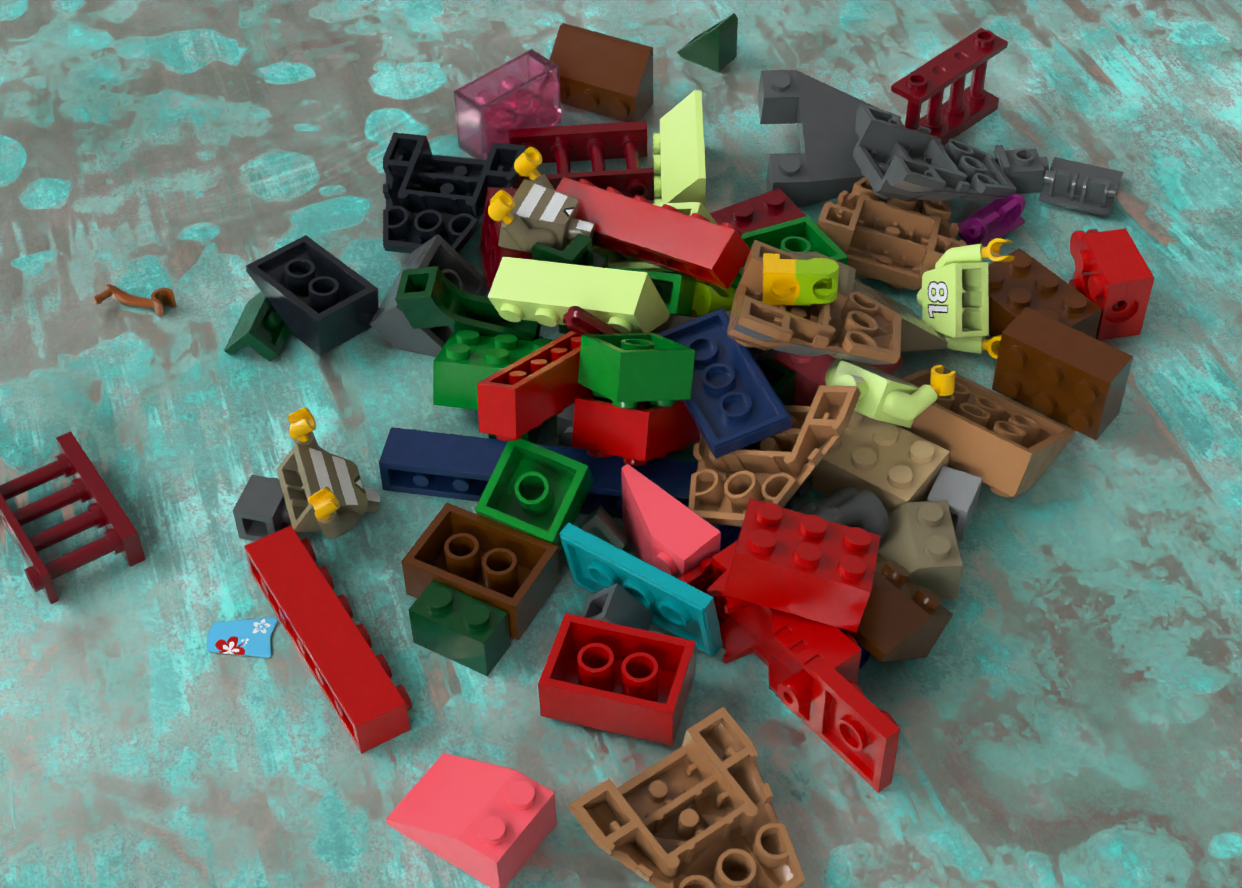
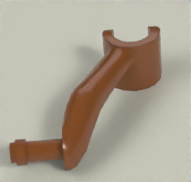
[93,284,177,317]

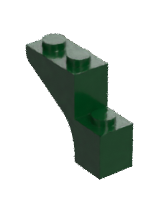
[395,266,541,341]

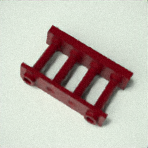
[891,28,1008,145]
[508,121,654,200]
[0,431,146,604]

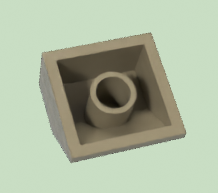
[878,500,963,600]

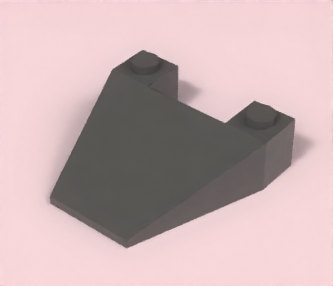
[757,70,879,208]

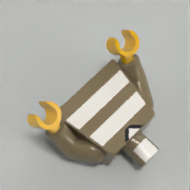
[488,147,595,253]
[276,407,380,539]

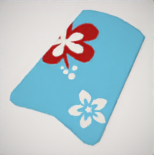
[207,617,277,658]

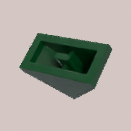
[677,13,738,73]

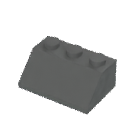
[370,234,488,357]

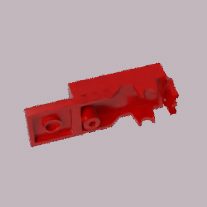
[678,541,900,793]

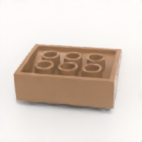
[897,364,1076,498]

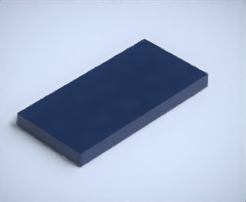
[658,308,793,459]

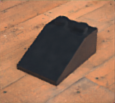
[246,235,379,356]

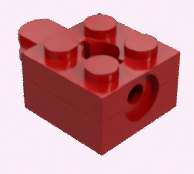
[1069,228,1154,341]

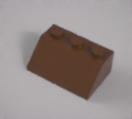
[546,23,653,122]
[843,553,953,662]

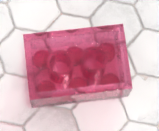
[454,49,562,160]

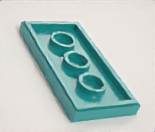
[559,522,723,656]

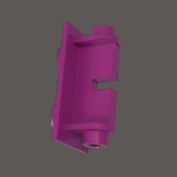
[957,194,1026,247]

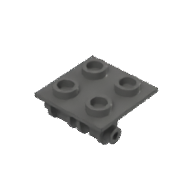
[1038,157,1123,217]

